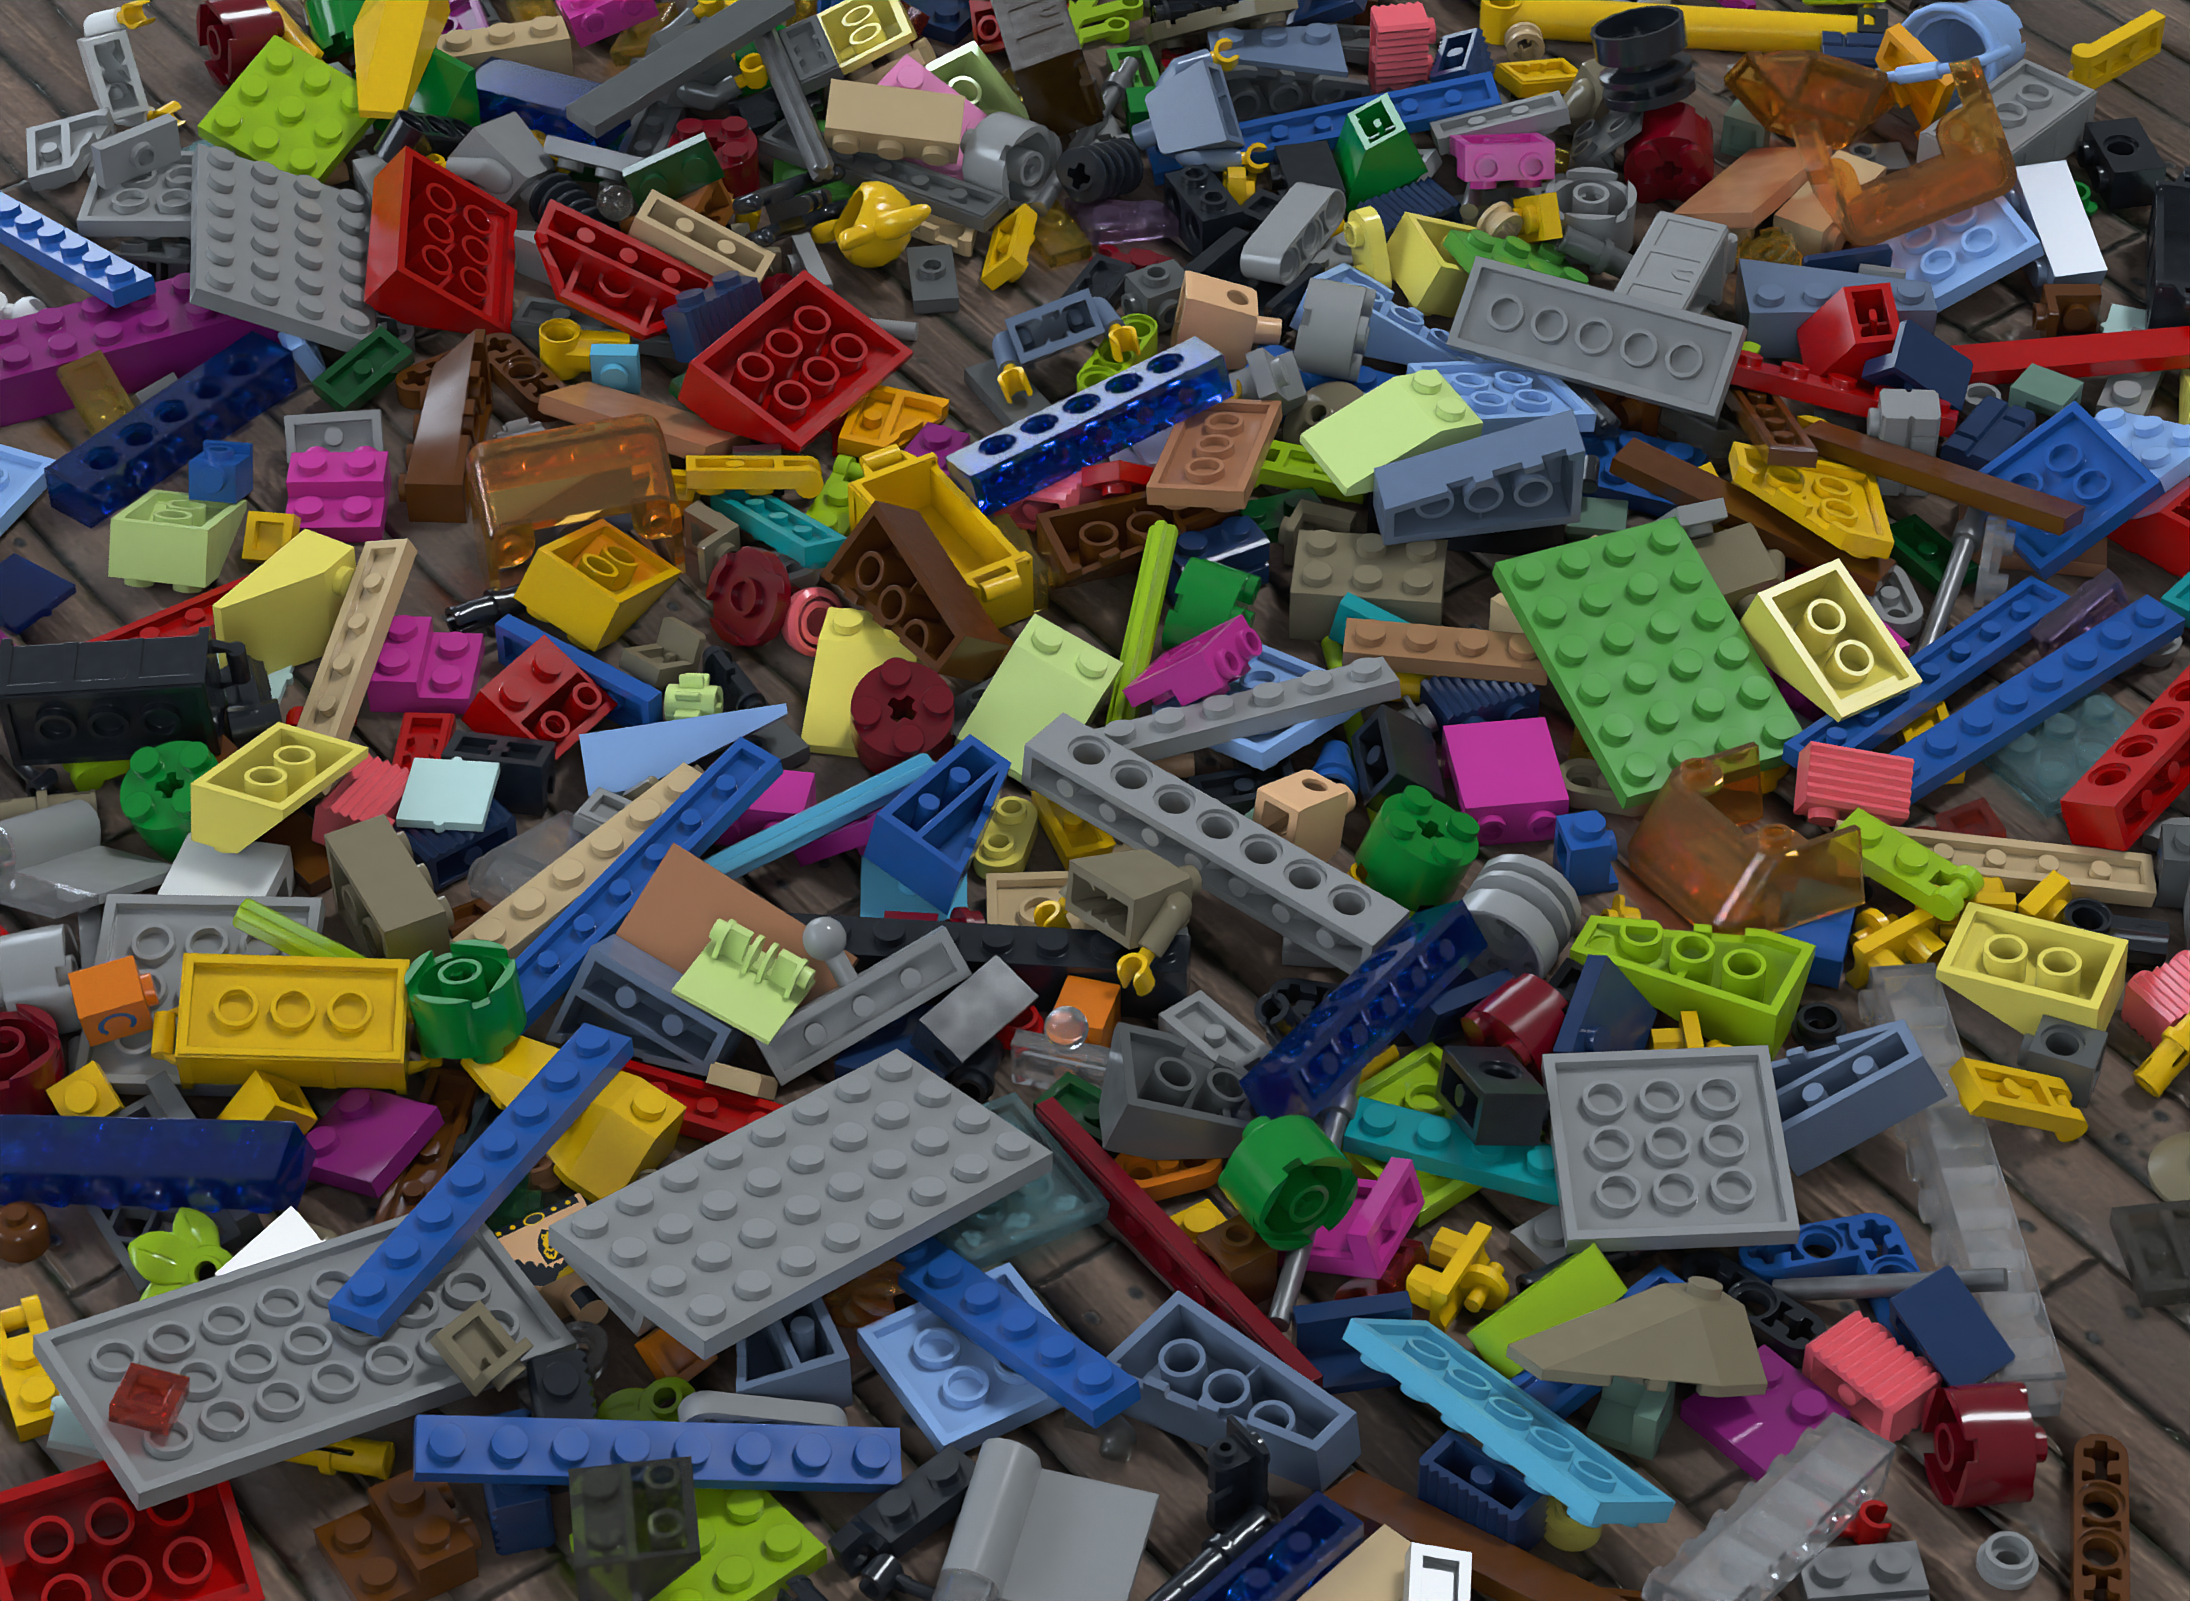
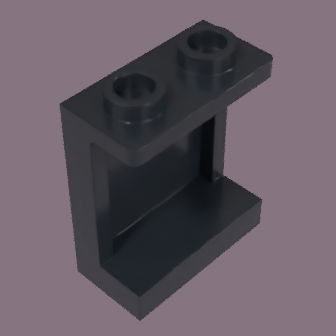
[1183,226,1325,337]

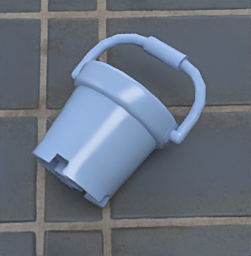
[1869,0,2026,115]

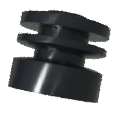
[1590,5,1697,113]

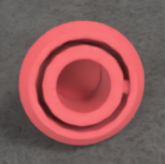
[781,587,843,657]

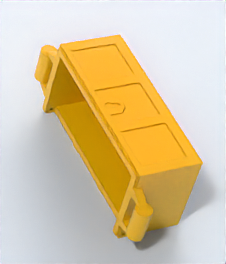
[848,444,1034,629]
[151,953,443,1095]

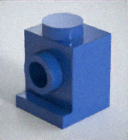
[189,440,253,503]
[1553,810,1619,896]

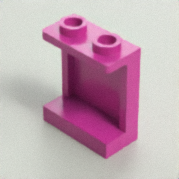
[1441,717,1569,846]
[1277,1157,1425,1280]

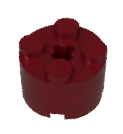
[196,0,285,86]
[1624,102,1714,204]
[668,116,760,199]
[850,657,954,774]
[1461,973,1568,1088]
[0,1004,68,1136]
[1922,1381,2048,1508]

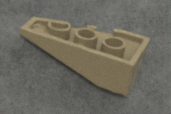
[1506,1276,1768,1397]

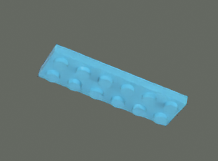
[1342,1318,1676,1528]

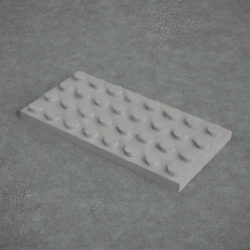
[548,1049,1053,1360]
[33,1214,577,1511]

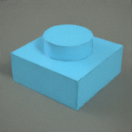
[590,344,642,393]

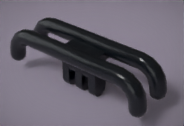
[732,164,849,248]

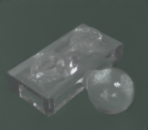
[1010,1006,1110,1090]

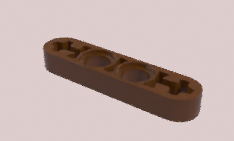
[2070,1434,2130,1601]

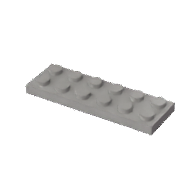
[1446,256,1748,421]

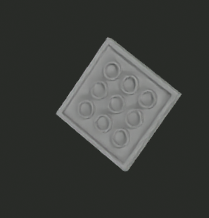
[74,894,326,1096]
[1541,1045,1800,1253]

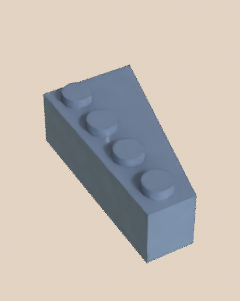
[1734,258,1937,358]
[1373,409,1585,545]
[1106,1290,1361,1493]

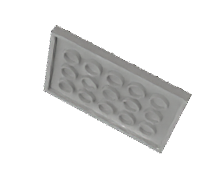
[190,143,376,352]

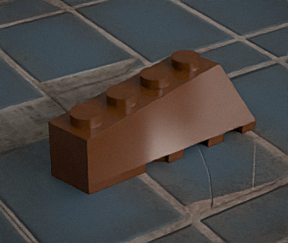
[398,329,494,523]
[1036,491,1239,590]
[820,500,1009,683]

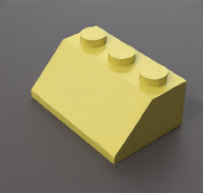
[190,722,368,854]

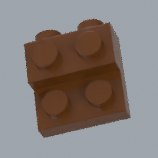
[313,1468,482,1601]

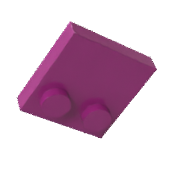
[286,1088,444,1198]
[1680,1344,1851,1488]

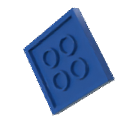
[1978,401,2165,580]

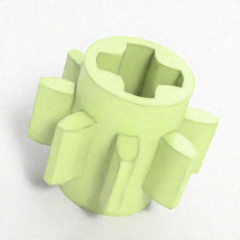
[664,673,723,721]

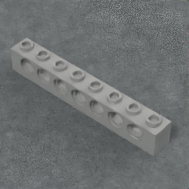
[1021,712,1410,984]

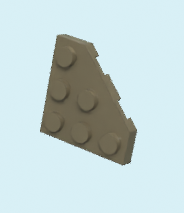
[1142,0,1298,52]

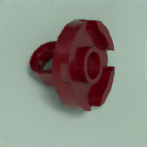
[706,546,801,647]

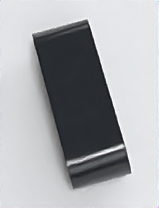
[374,110,473,163]

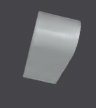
[1240,182,1346,286]

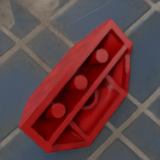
[534,199,714,341]

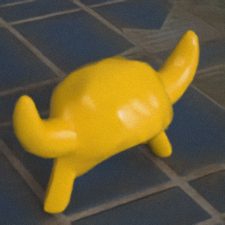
[810,181,931,268]

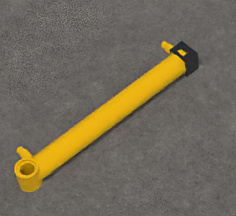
[1479,0,1888,57]

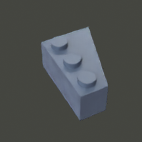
[1207,23,1348,78]
[545,934,745,1076]

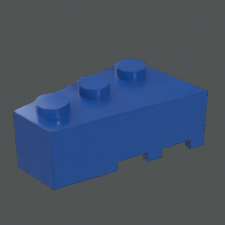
[863,734,1011,915]

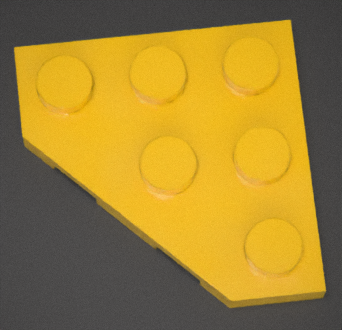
[1728,441,1894,560]

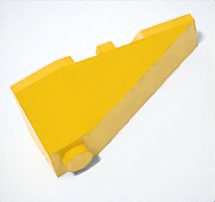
[460,1035,687,1203]

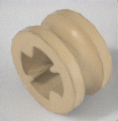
[1504,22,1545,62]
[1476,201,1523,239]

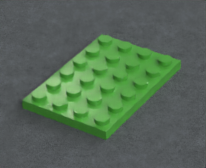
[1492,516,1803,810]

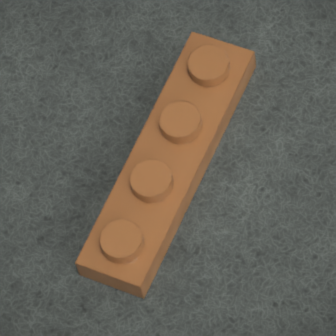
[1342,618,1548,685]

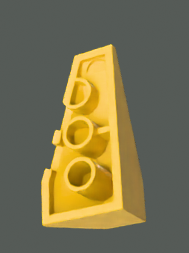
[353,0,451,119]

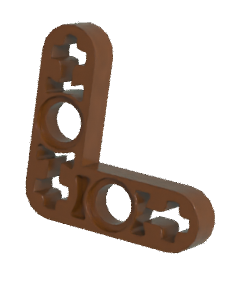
[395,333,566,422]

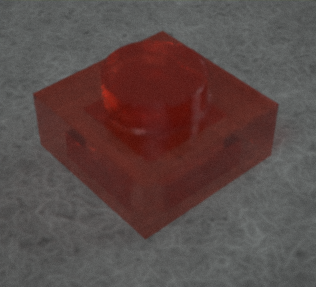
[109,1362,190,1436]

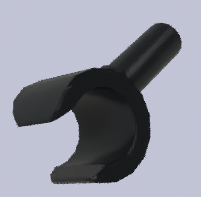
[15,766,64,797]
[859,1553,948,1601]

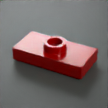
[392,712,457,771]

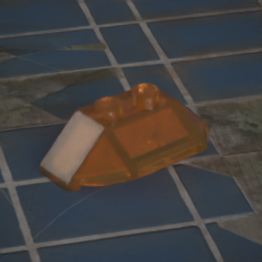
[1724,50,1897,150]

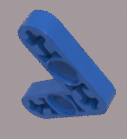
[1737,1213,1921,1352]

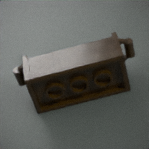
[990,0,1106,137]

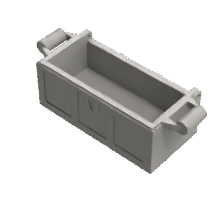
[1913,59,2098,195]
[1614,211,1738,315]

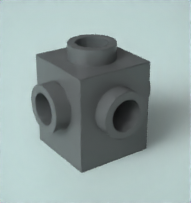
[1121,259,1185,333]

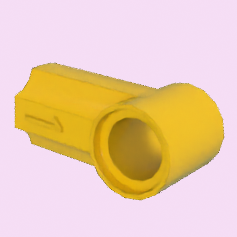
[539,318,633,381]

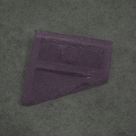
[1064,197,1179,246]

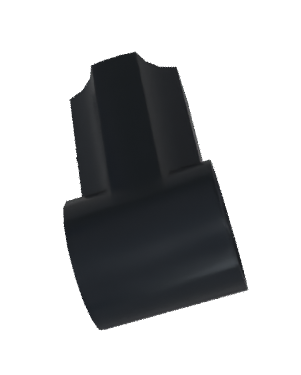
[220,655,283,749]
[2061,898,2170,968]

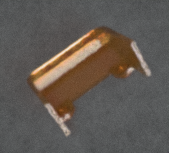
[1789,57,2017,247]
[466,413,686,589]
[1627,741,1865,935]

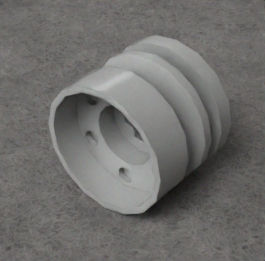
[1440,854,1582,980]

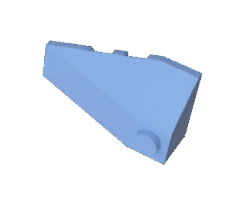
[1289,262,1485,365]
[579,703,788,797]

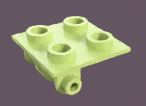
[671,918,816,1045]

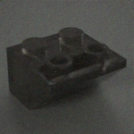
[568,1456,701,1601]

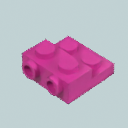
[555,0,659,48]
[1449,133,1555,189]
[285,446,392,543]
[1122,614,1263,708]
[367,615,485,714]

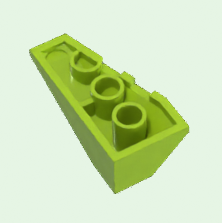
[1569,915,1816,1062]

